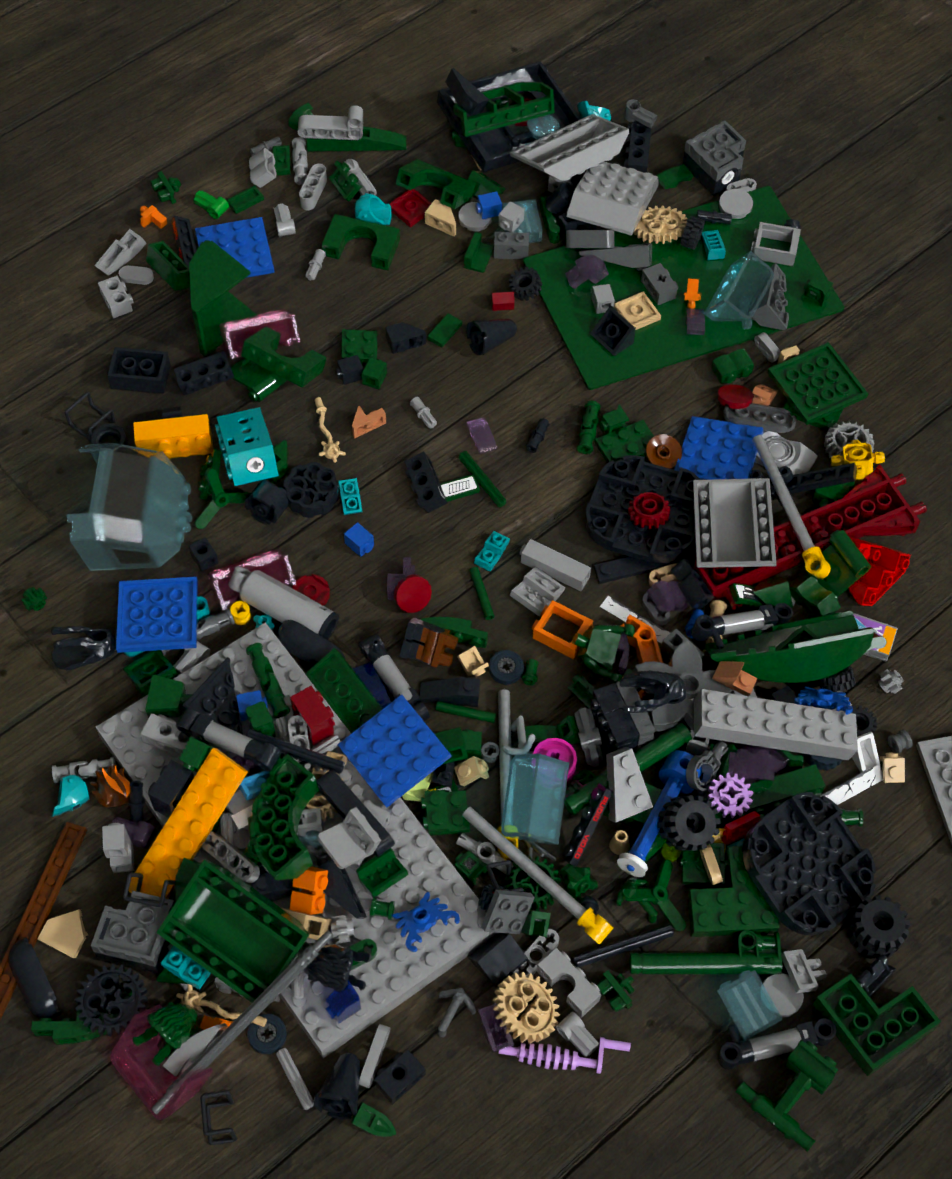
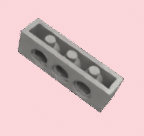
[140,713,227,757]

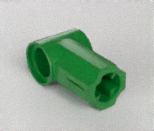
[193,190,229,219]

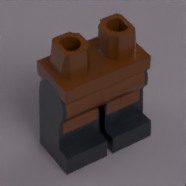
[399,618,458,668]

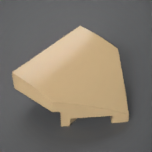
[38,909,88,958]

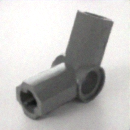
[574,708,604,767]

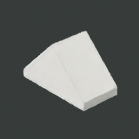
[852,732,881,773]

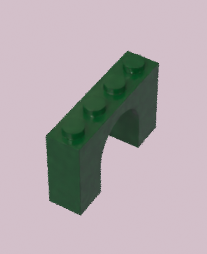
[396,159,476,209]
[322,214,400,271]
[241,326,327,387]

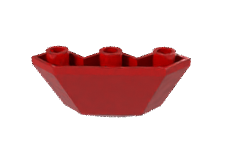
[848,537,911,606]

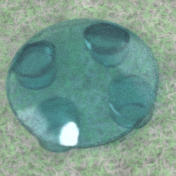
[527,115,560,139]

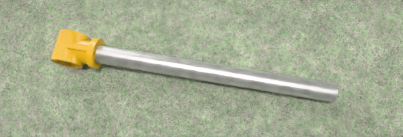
[752,435,831,579]
[497,690,518,861]
[462,807,614,944]

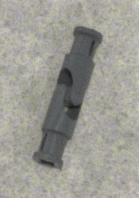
[160,608,235,655]

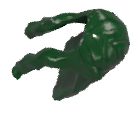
[132,1002,199,1066]

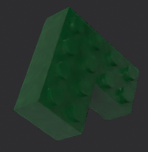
[687,846,779,937]
[813,974,941,1077]

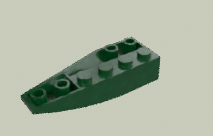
[306,126,406,151]

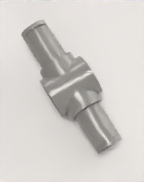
[456,833,514,874]

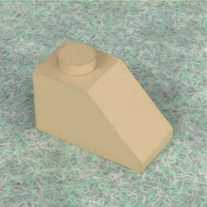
[425,199,456,237]

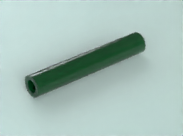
[469,567,495,620]
[436,701,496,723]

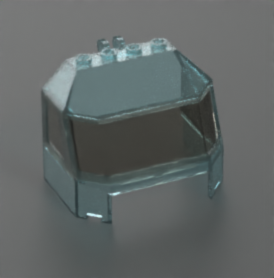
[67,443,192,571]

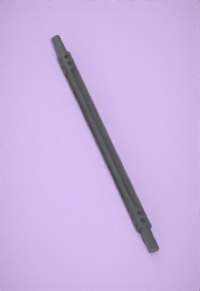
[151,930,334,1114]

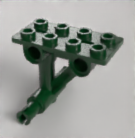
[736,1040,838,1152]

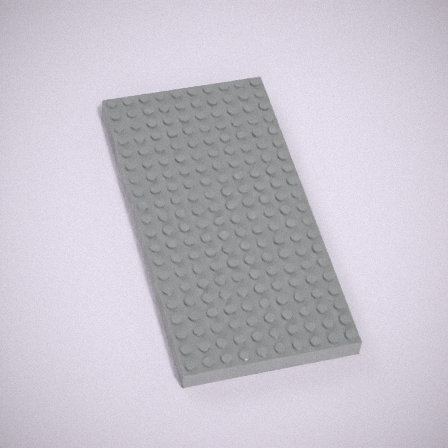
[96,622,497,1059]

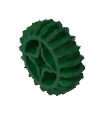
[505,856,561,911]

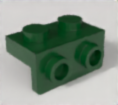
[329,161,362,201]
[356,848,408,898]

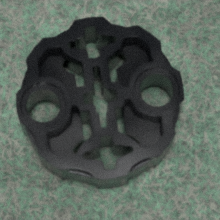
[284,462,339,518]

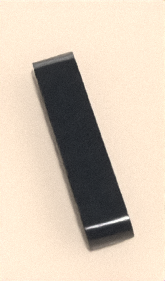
[316,769,395,857]

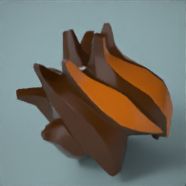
[90,764,130,807]

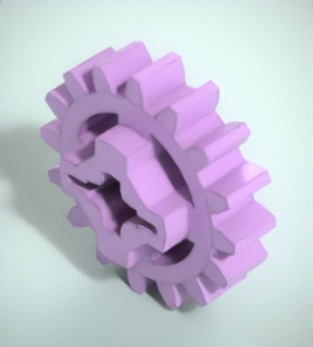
[707,773,753,818]

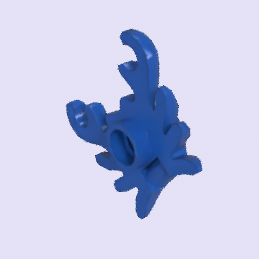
[794,686,853,715]
[392,892,460,952]

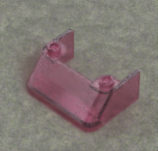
[219,309,301,359]
[207,550,296,610]
[111,1004,213,1120]

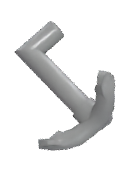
[501,716,535,758]

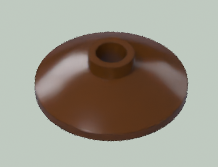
[646,434,682,469]

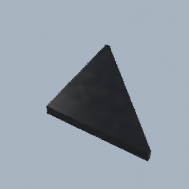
[181,657,243,734]

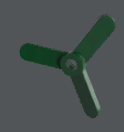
[195,468,250,529]
[621,859,686,932]

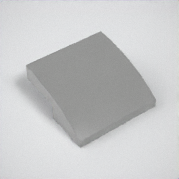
[510,567,565,617]

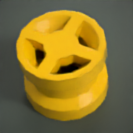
[230,601,251,625]

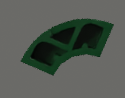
[789,574,841,617]

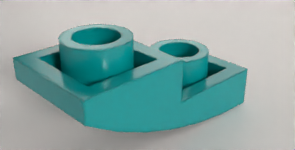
[339,478,363,515]
[474,531,510,572]
[161,946,211,990]

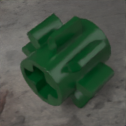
[21,587,47,611]

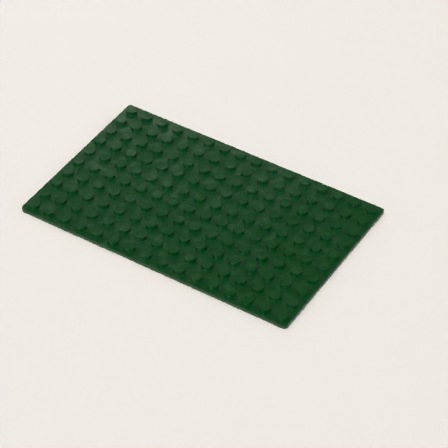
[523,186,844,390]

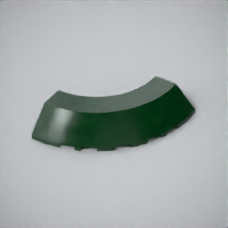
[250,754,319,880]

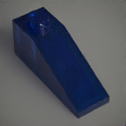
[353,662,391,708]

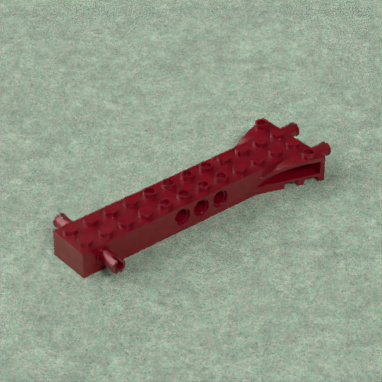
[693,465,927,610]

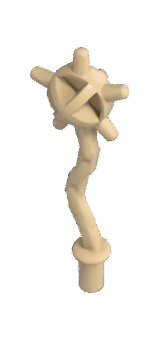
[314,397,346,463]
[176,984,267,1027]

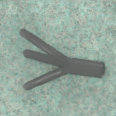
[520,829,556,861]

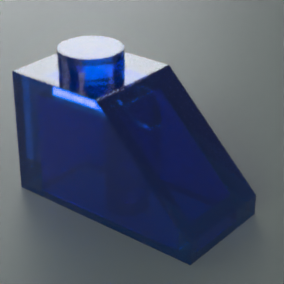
[325,980,361,1024]

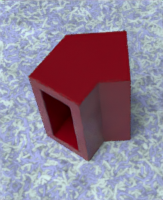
[491,292,514,311]

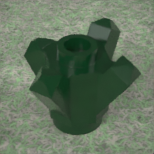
[560,864,598,902]

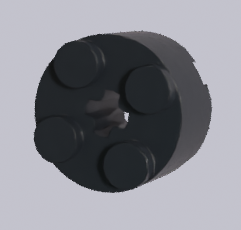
[245,480,289,525]

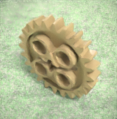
[634,205,687,244]
[493,972,560,1044]

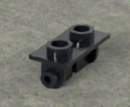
[432,761,455,788]
[856,955,896,997]

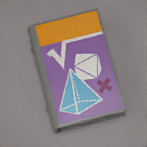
[853,613,898,662]

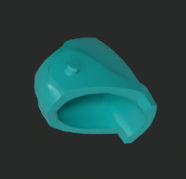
[577,101,611,121]
[355,193,391,226]
[51,775,90,817]

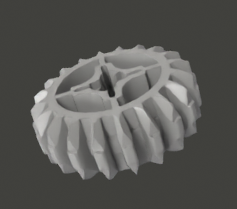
[824,421,874,458]

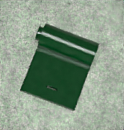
[231,358,288,402]
[804,530,871,597]

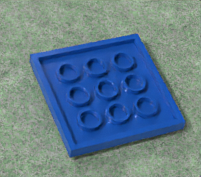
[195,217,274,278]
[674,416,763,480]
[116,577,198,653]
[338,695,452,808]

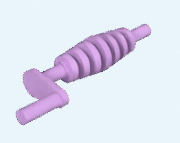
[499,1037,631,1074]

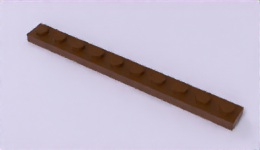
[0,822,87,1020]

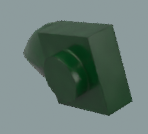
[351,1102,396,1137]

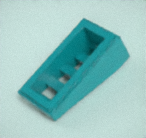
[701,230,726,260]

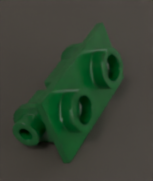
[567,675,596,709]

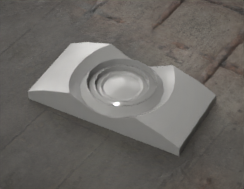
[754,430,818,475]

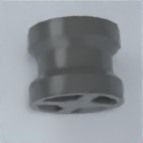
[887,729,913,754]

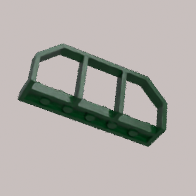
[453,82,555,137]

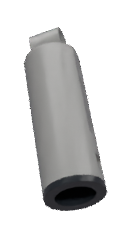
[228,567,339,640]

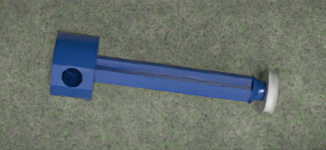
[617,750,702,877]

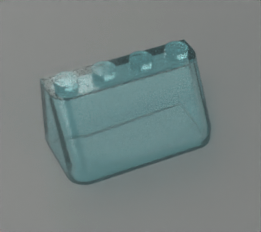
[704,251,774,321]
[501,754,569,845]

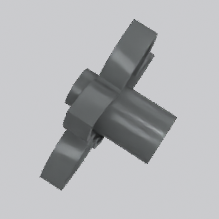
[632,639,733,740]

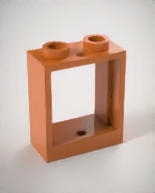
[532,600,593,659]

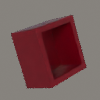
[290,686,335,746]

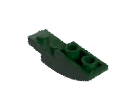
[419,617,488,648]
[31,1010,120,1045]

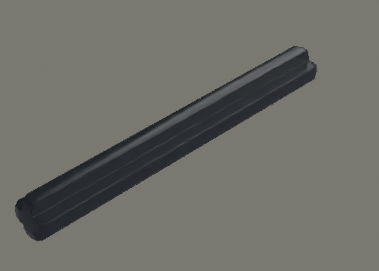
[246,729,345,773]
[573,924,674,967]

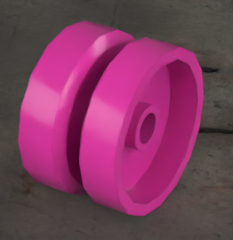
[531,738,577,790]

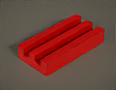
[721,811,760,845]

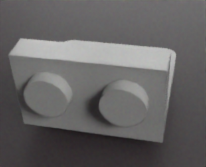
[317,807,381,869]

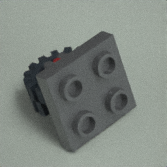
[478,884,535,934]

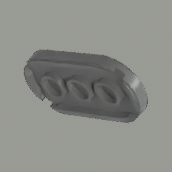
[723,403,796,433]

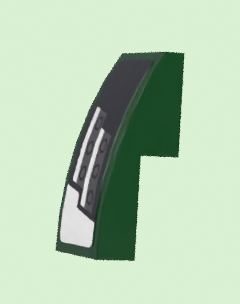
[729,583,764,609]

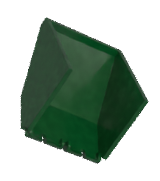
[189,240,257,357]

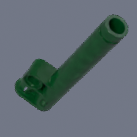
[555,722,692,816]
[629,930,782,974]

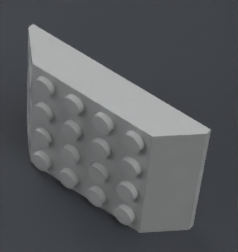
[510,114,629,181]
[566,161,659,235]
[693,478,776,568]

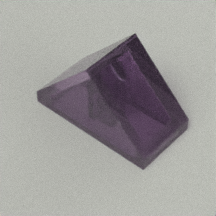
[478,1003,514,1052]

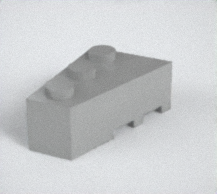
[606,747,653,822]

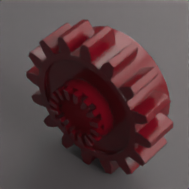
[628,492,670,529]

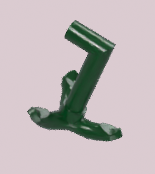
[617,878,658,923]

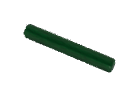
[459,451,506,508]

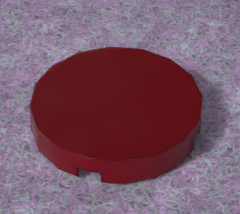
[717,384,754,409]
[292,574,330,606]
[394,574,432,613]

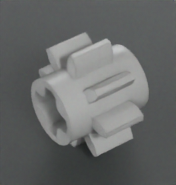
[878,669,904,694]
[330,915,354,943]

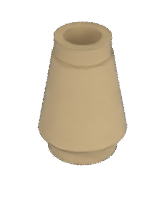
[609,830,630,855]

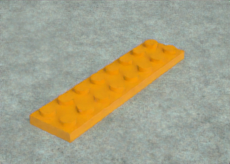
[129,748,248,899]

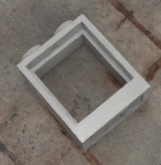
[751,222,801,266]

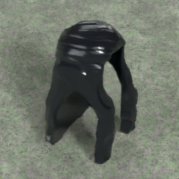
[51,626,116,671]
[619,670,686,713]
[303,940,371,992]

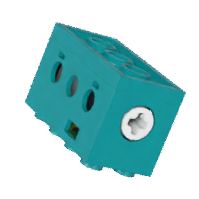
[215,407,279,486]

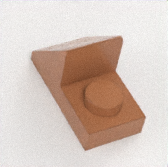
[752,384,777,406]
[352,406,386,438]
[712,661,757,696]

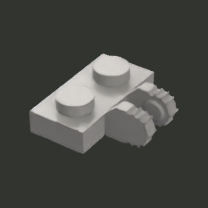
[781,949,827,993]

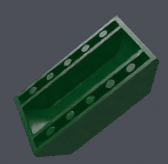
[156,860,310,1003]

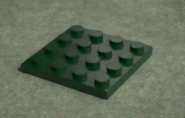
[767,342,868,425]

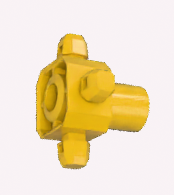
[831,440,885,487]

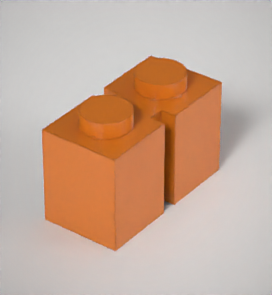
[290,866,328,915]

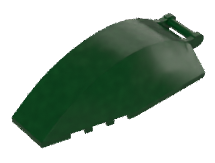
[703,610,887,683]

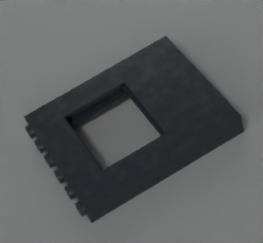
[437,61,581,173]

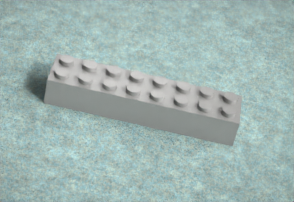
[694,689,858,760]

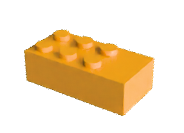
[134,414,213,462]

